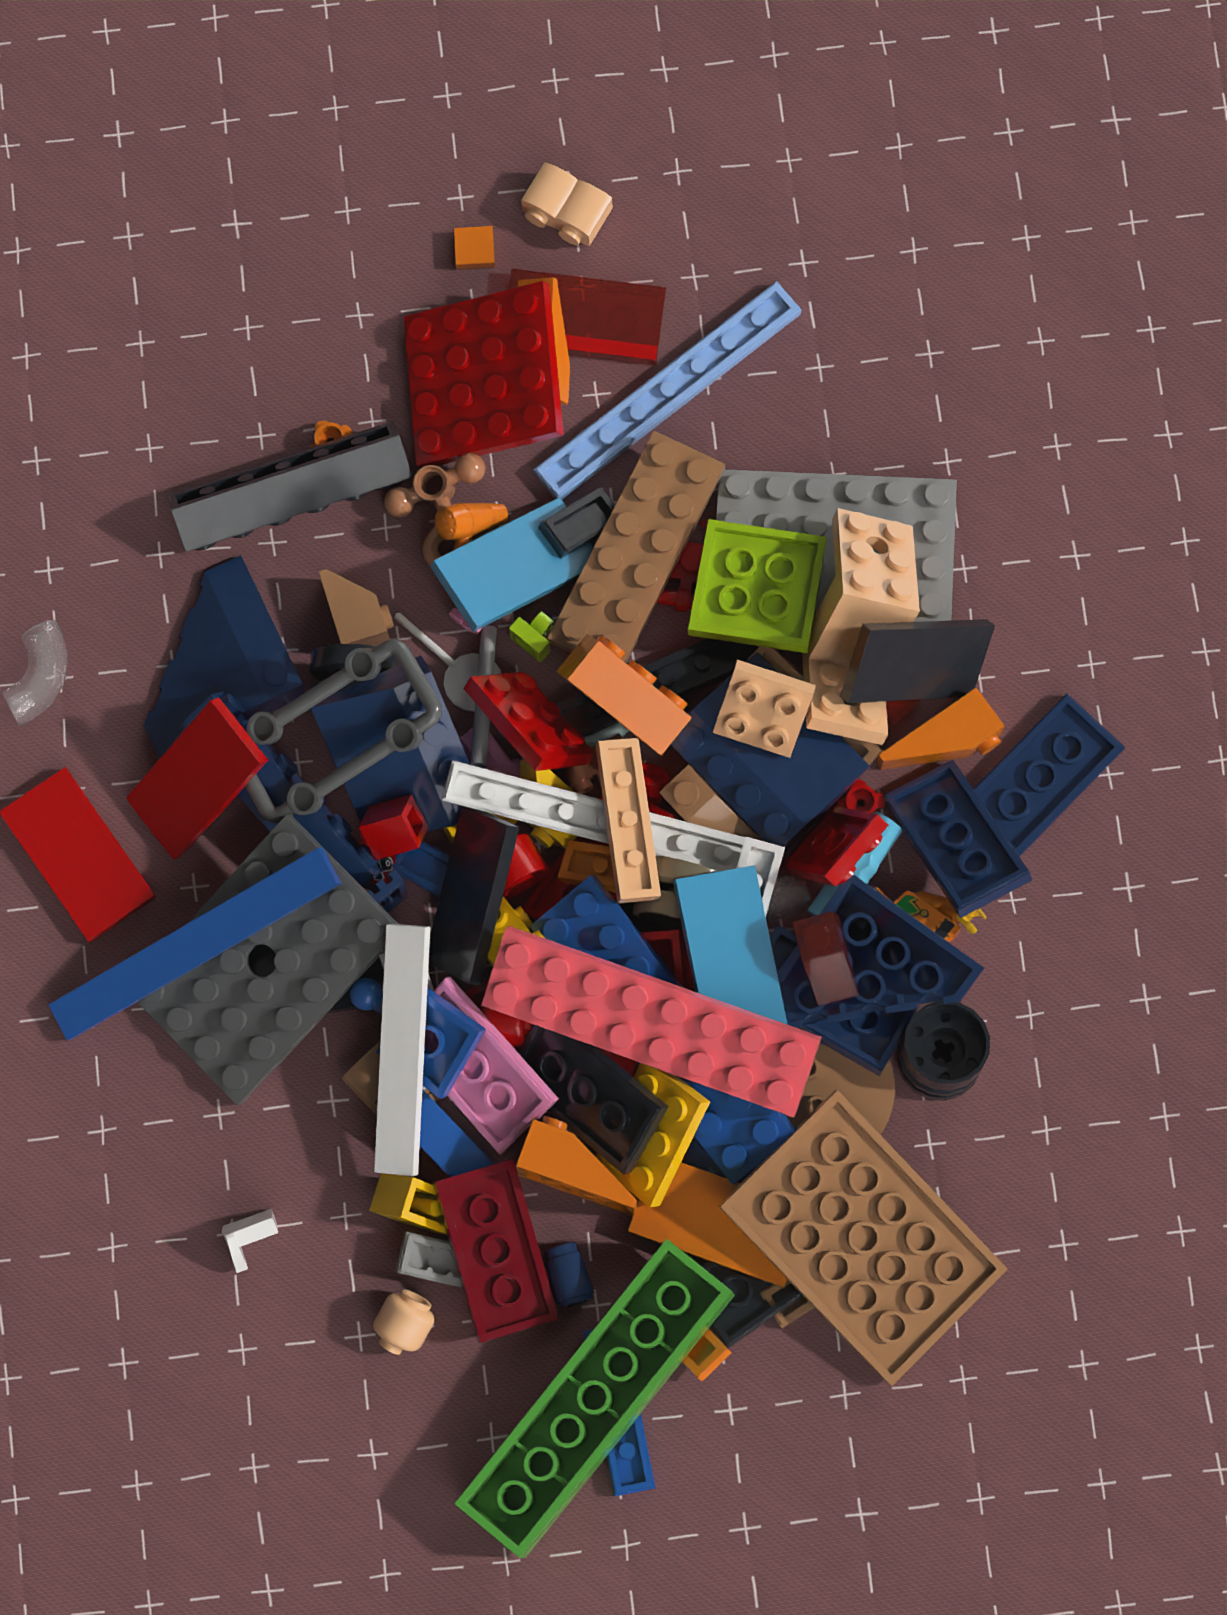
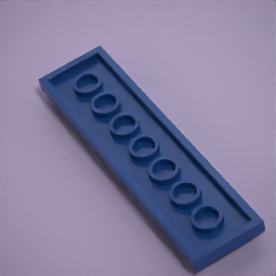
[530,874,796,1185]

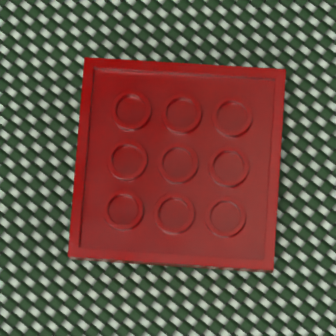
[404,281,564,468]

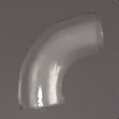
[2,620,69,727]

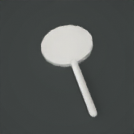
[395,613,501,712]

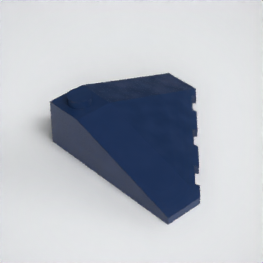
[144,555,305,759]
[777,874,985,1028]

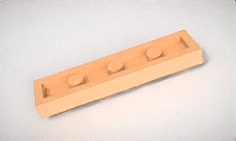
[596,738,661,903]

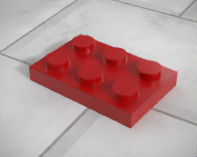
[463,672,595,771]
[780,806,889,887]

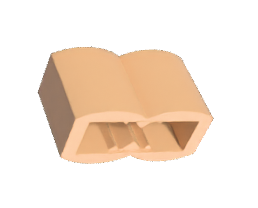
[521,162,613,246]

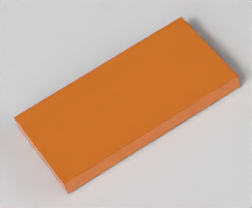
[628,1163,787,1288]

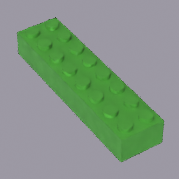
[455,1239,735,1558]

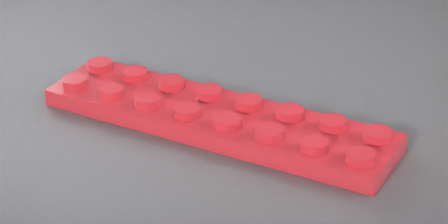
[481,926,822,1118]

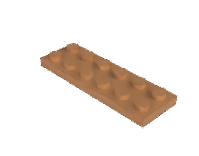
[547,431,725,663]

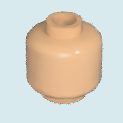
[373,1289,434,1355]

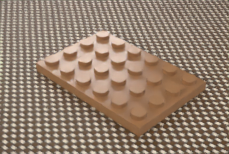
[718,1090,1008,1386]

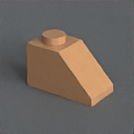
[319,569,394,646]

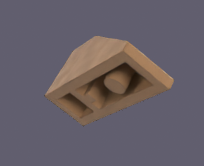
[659,765,765,842]

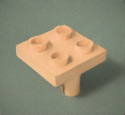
[713,660,816,758]

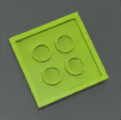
[688,519,827,653]

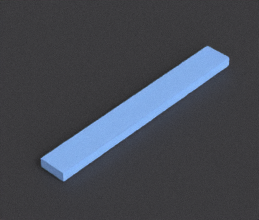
[533,281,801,500]

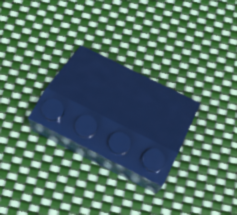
[671,652,870,852]
[311,655,470,831]

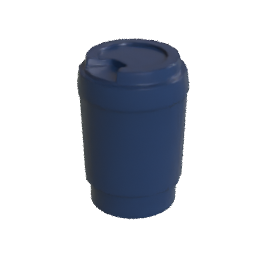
[544,1242,594,1308]

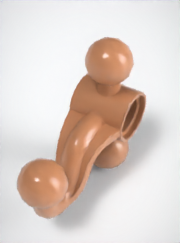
[384,453,486,566]

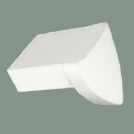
[222,1209,278,1273]

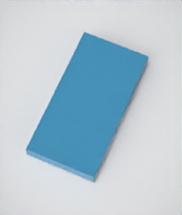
[430,497,594,632]
[673,865,788,1025]

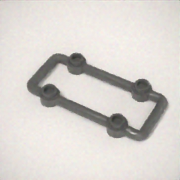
[245,639,442,823]

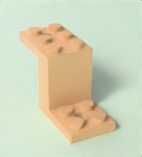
[802,508,920,745]

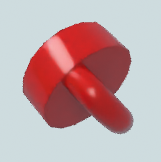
[642,763,671,805]

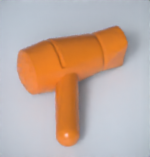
[434,503,508,551]

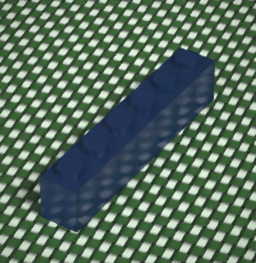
[177,691,383,889]

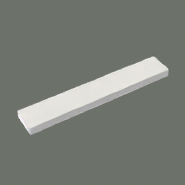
[374,924,430,1176]

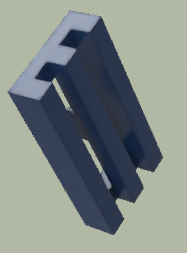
[367,868,408,913]

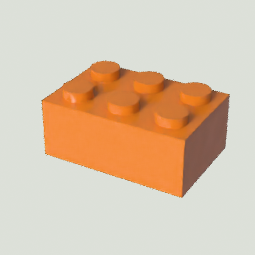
[556,634,692,755]

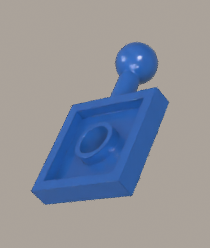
[350,978,486,1099]

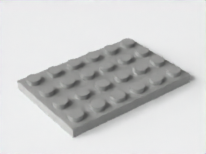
[716,469,957,622]

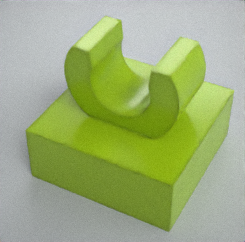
[509,611,554,663]

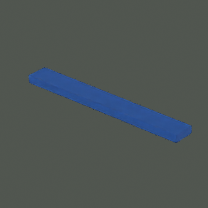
[49,847,342,1041]

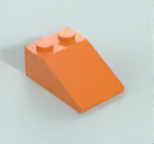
[516,1116,637,1216]

